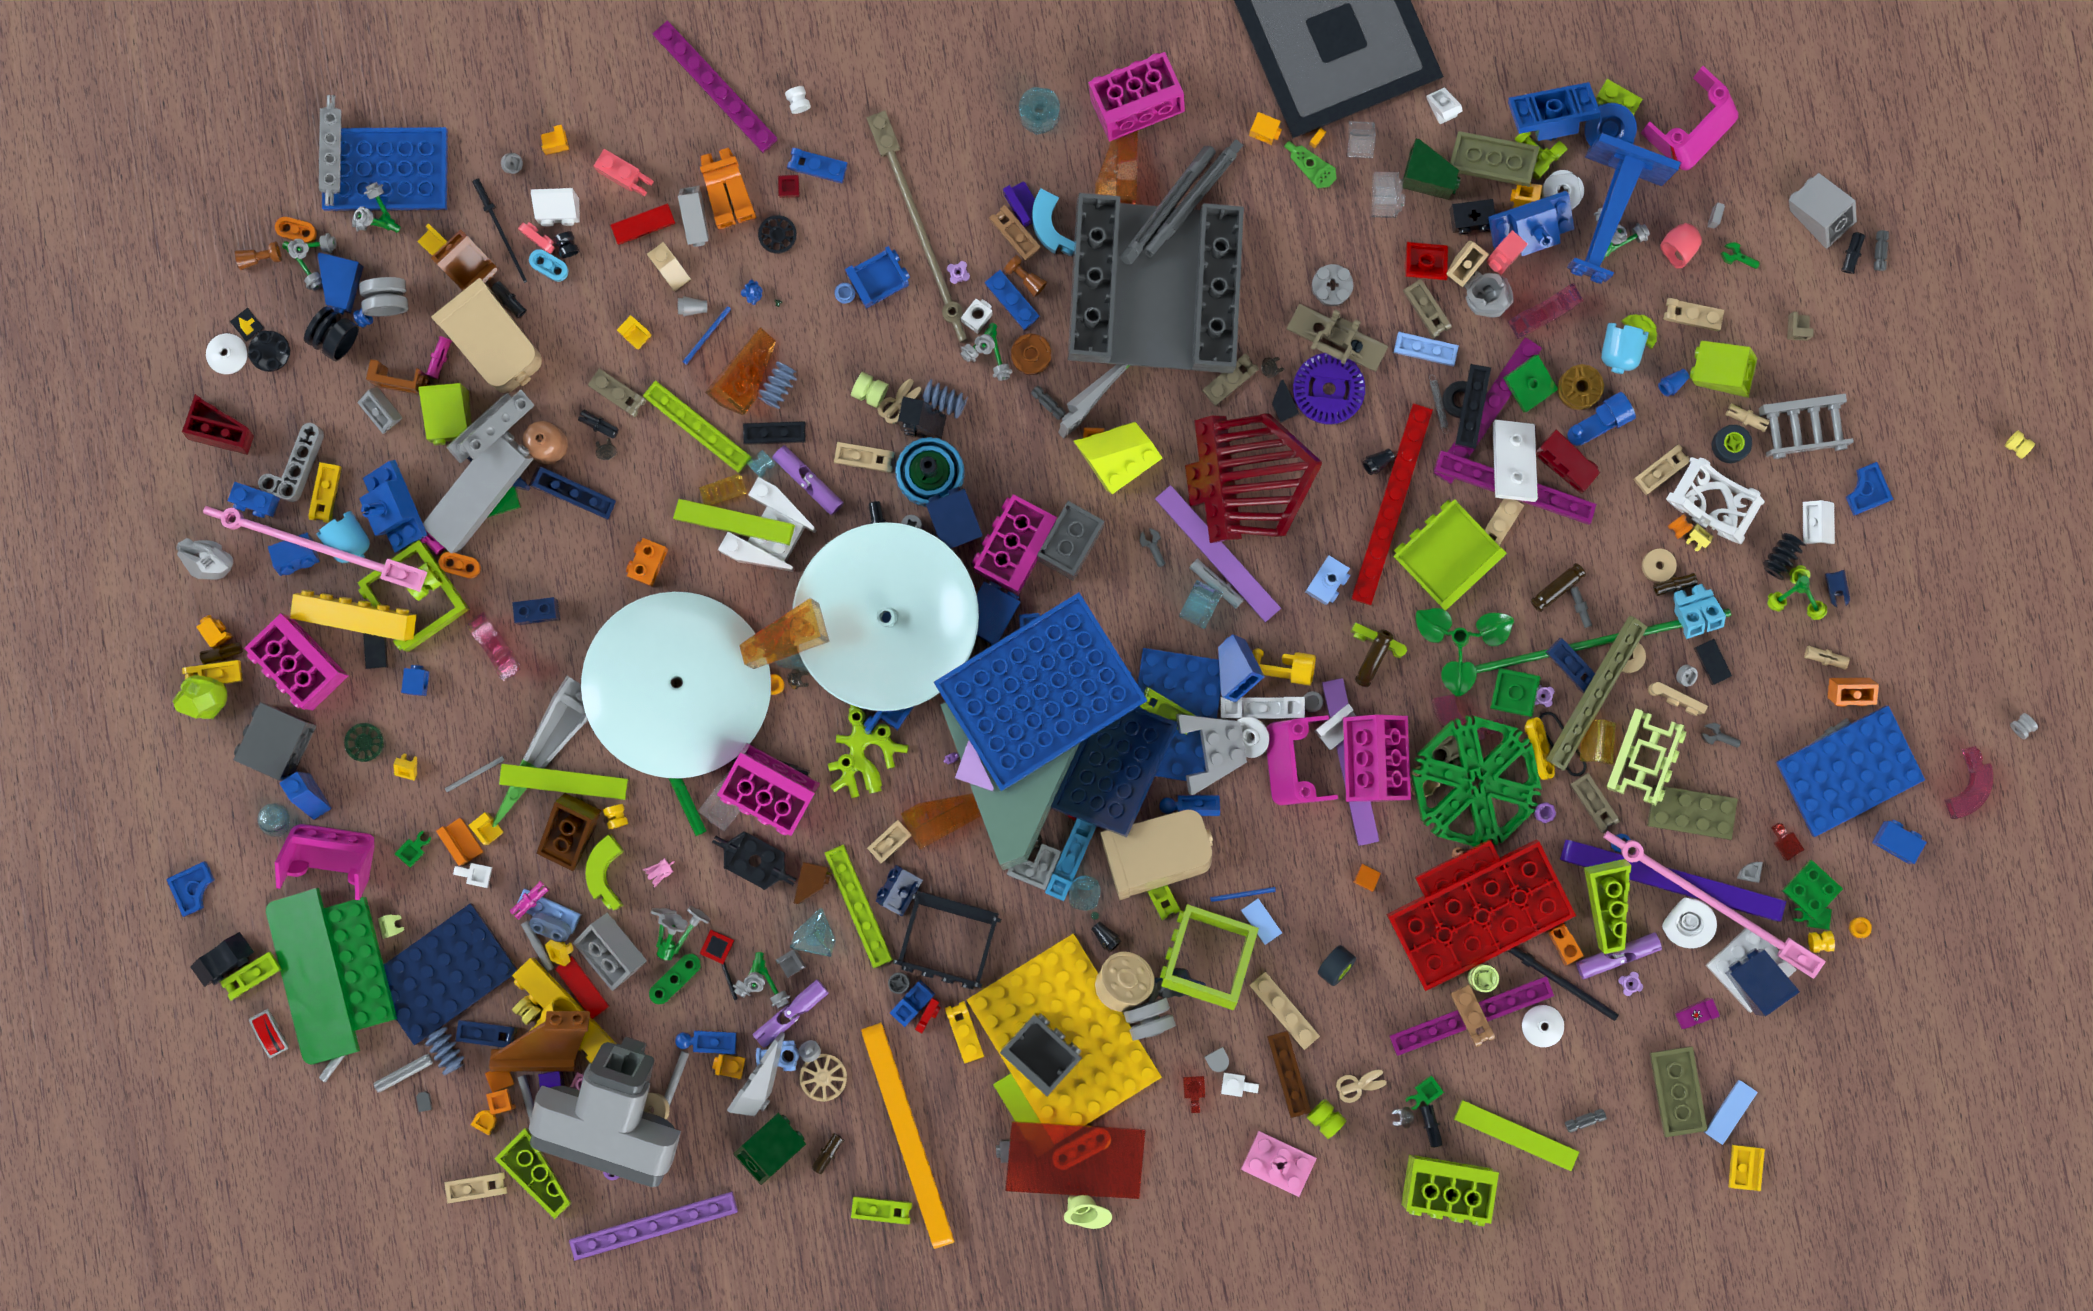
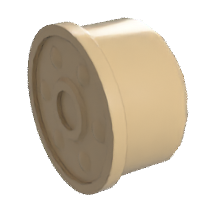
[1095,952,1154,1012]

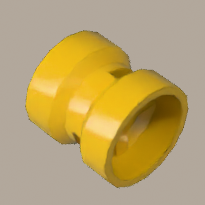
[603,804,629,830]
[1808,931,1835,953]

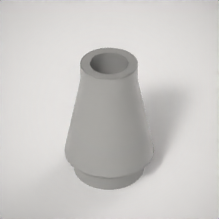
[678,296,707,317]

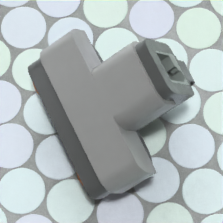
[529,1036,681,1187]

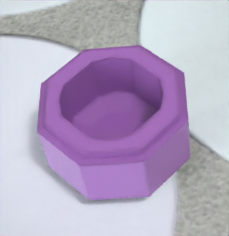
[1534,802,1556,823]

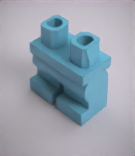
[1673,584,1726,639]

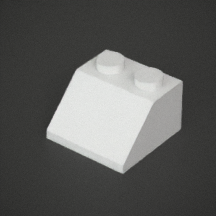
[531,188,580,227]

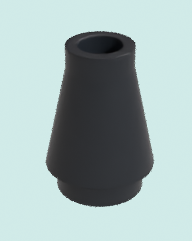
[1363,448,1395,475]
[1091,921,1122,953]

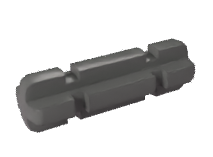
[1874,230,1889,271]
[1031,386,1066,420]
[1565,1109,1607,1133]

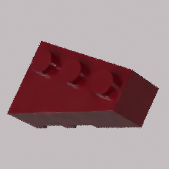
[182,394,254,455]
[1536,429,1600,494]

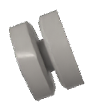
[359,277,409,317]
[1123,997,1176,1041]

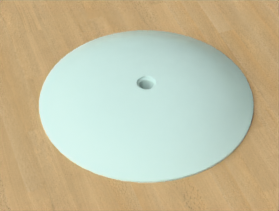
[792,522,979,711]
[581,592,771,778]

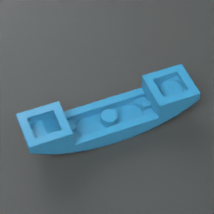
[1045,819,1097,901]

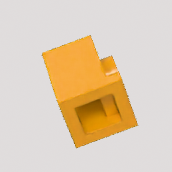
[1510,183,1542,208]
[196,615,233,648]

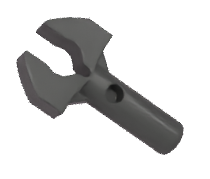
[1139,528,1165,567]
[1701,723,1741,748]

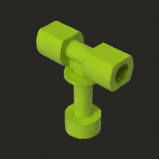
[1514,132,1568,180]

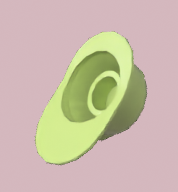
[1064,1195,1112,1229]

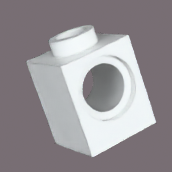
[961,299,993,334]

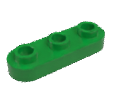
[649,954,701,1005]

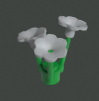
[651,906,710,960]

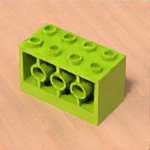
[1401,1154,1499,1226]

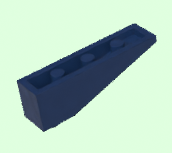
[528,467,616,520]

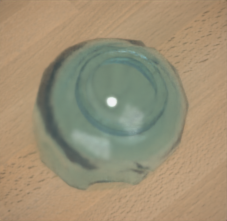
[257,803,290,837]

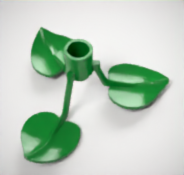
[1416,608,1514,697]

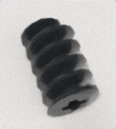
[1763,533,1806,580]

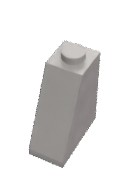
[678,185,709,247]

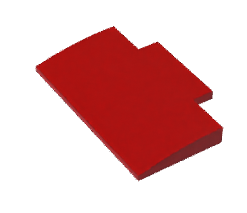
[1386,839,1576,991]

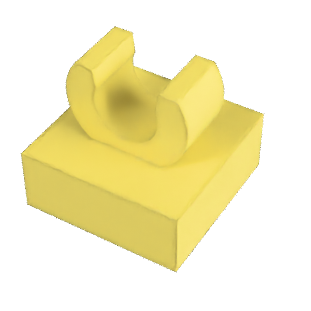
[1686,523,1713,551]

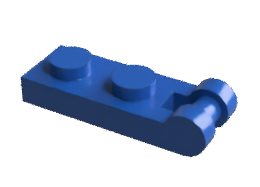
[787,148,848,184]

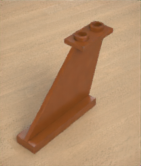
[489,1011,590,1071]

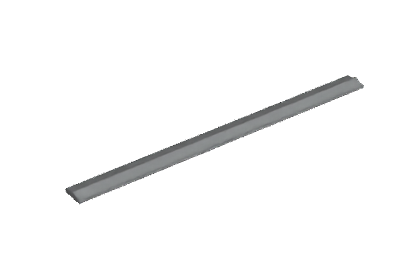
[445,756,504,792]

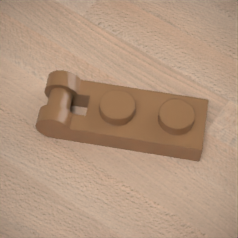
[989,205,1041,262]
[1449,984,1495,1047]

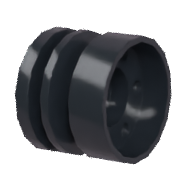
[304,306,359,362]

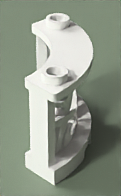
[1666,457,1765,544]

